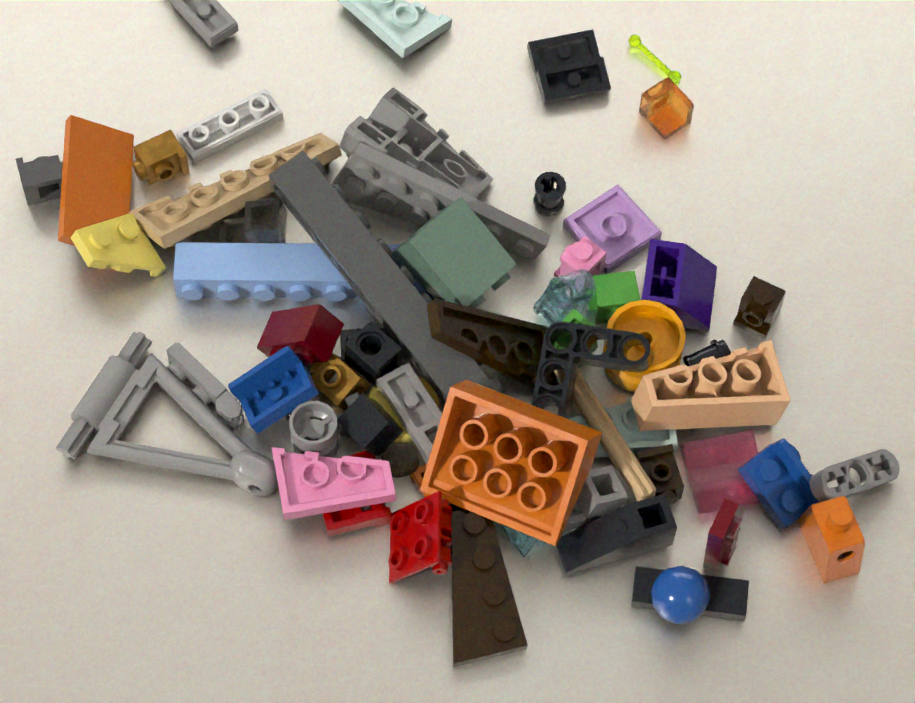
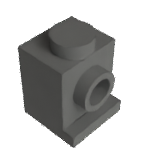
[15,155,63,206]

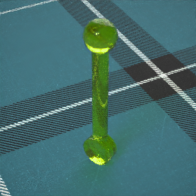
[628,34,681,86]

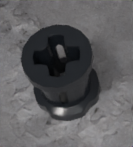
[533,172,566,216]

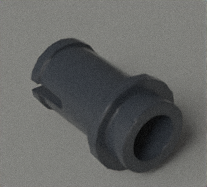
[683,339,731,367]

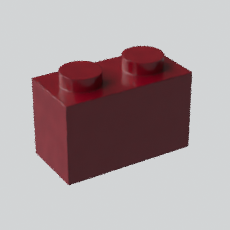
[257,304,344,365]

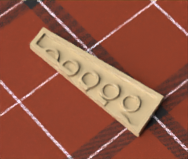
[128,133,342,249]

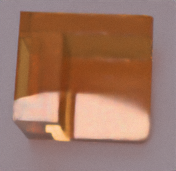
[639,77,694,139]

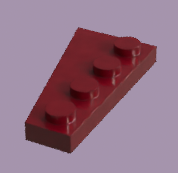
[703,498,747,573]

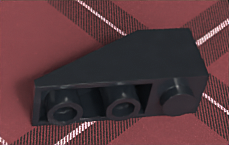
[556,494,677,575]

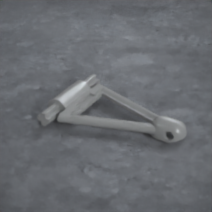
[56,332,278,496]

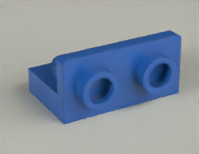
[737,438,820,530]

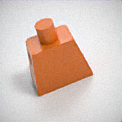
[798,496,865,584]

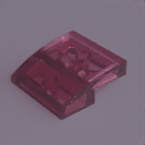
[680,430,761,514]

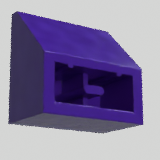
[641,239,717,332]

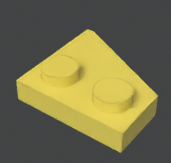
[70,213,166,277]

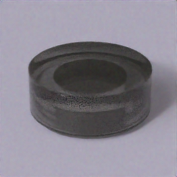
[381,443,420,478]

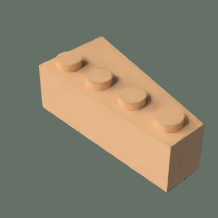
[631,340,791,431]

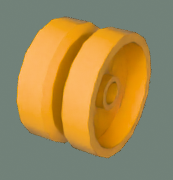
[602,300,686,392]

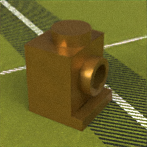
[132,129,190,186]
[310,353,371,410]

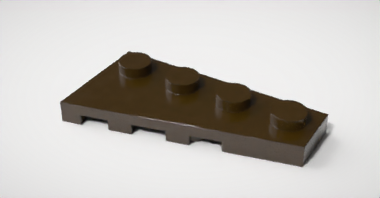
[427,299,557,389]

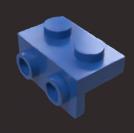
[228,346,319,434]

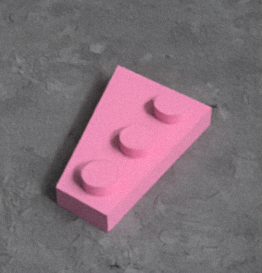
[271,447,396,520]

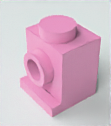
[554,236,607,296]

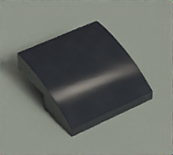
[527,29,611,103]

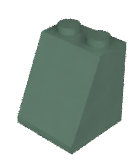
[391,197,517,308]

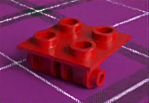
[388,491,452,584]

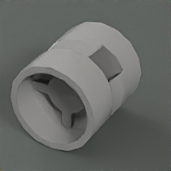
[289,401,339,458]

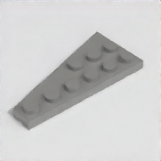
[331,141,551,260]

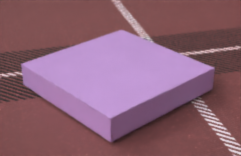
[563,184,662,274]

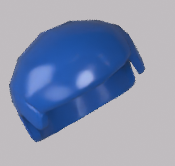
[651,565,710,624]

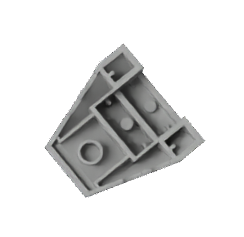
[339,87,493,199]

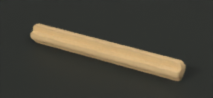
[554,370,656,501]

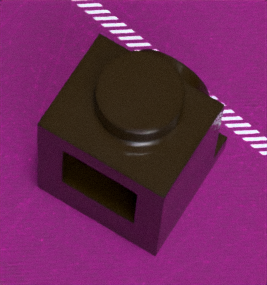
[733,276,786,339]
[635,444,684,505]

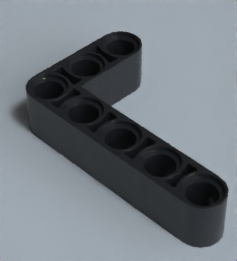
[531,322,654,419]

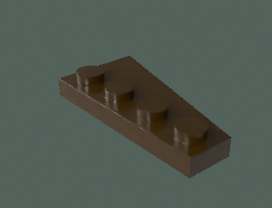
[451,509,528,667]

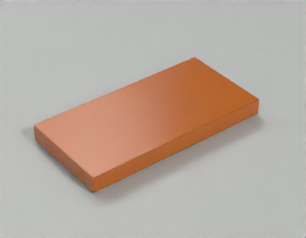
[58,115,134,246]

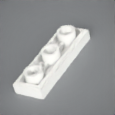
[176,88,283,164]

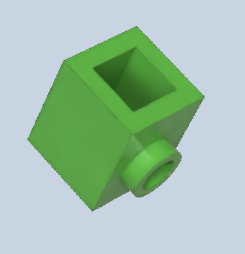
[585,271,640,324]

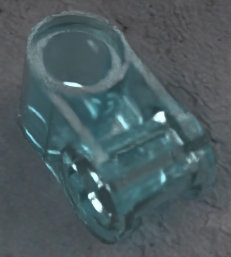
[533,269,596,325]

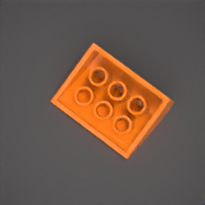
[419,380,602,546]

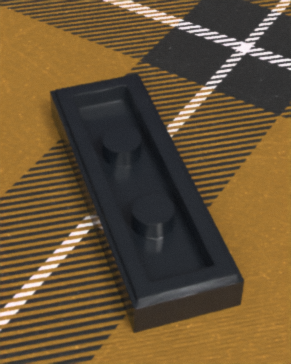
[631,566,749,621]

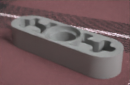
[810,449,900,502]

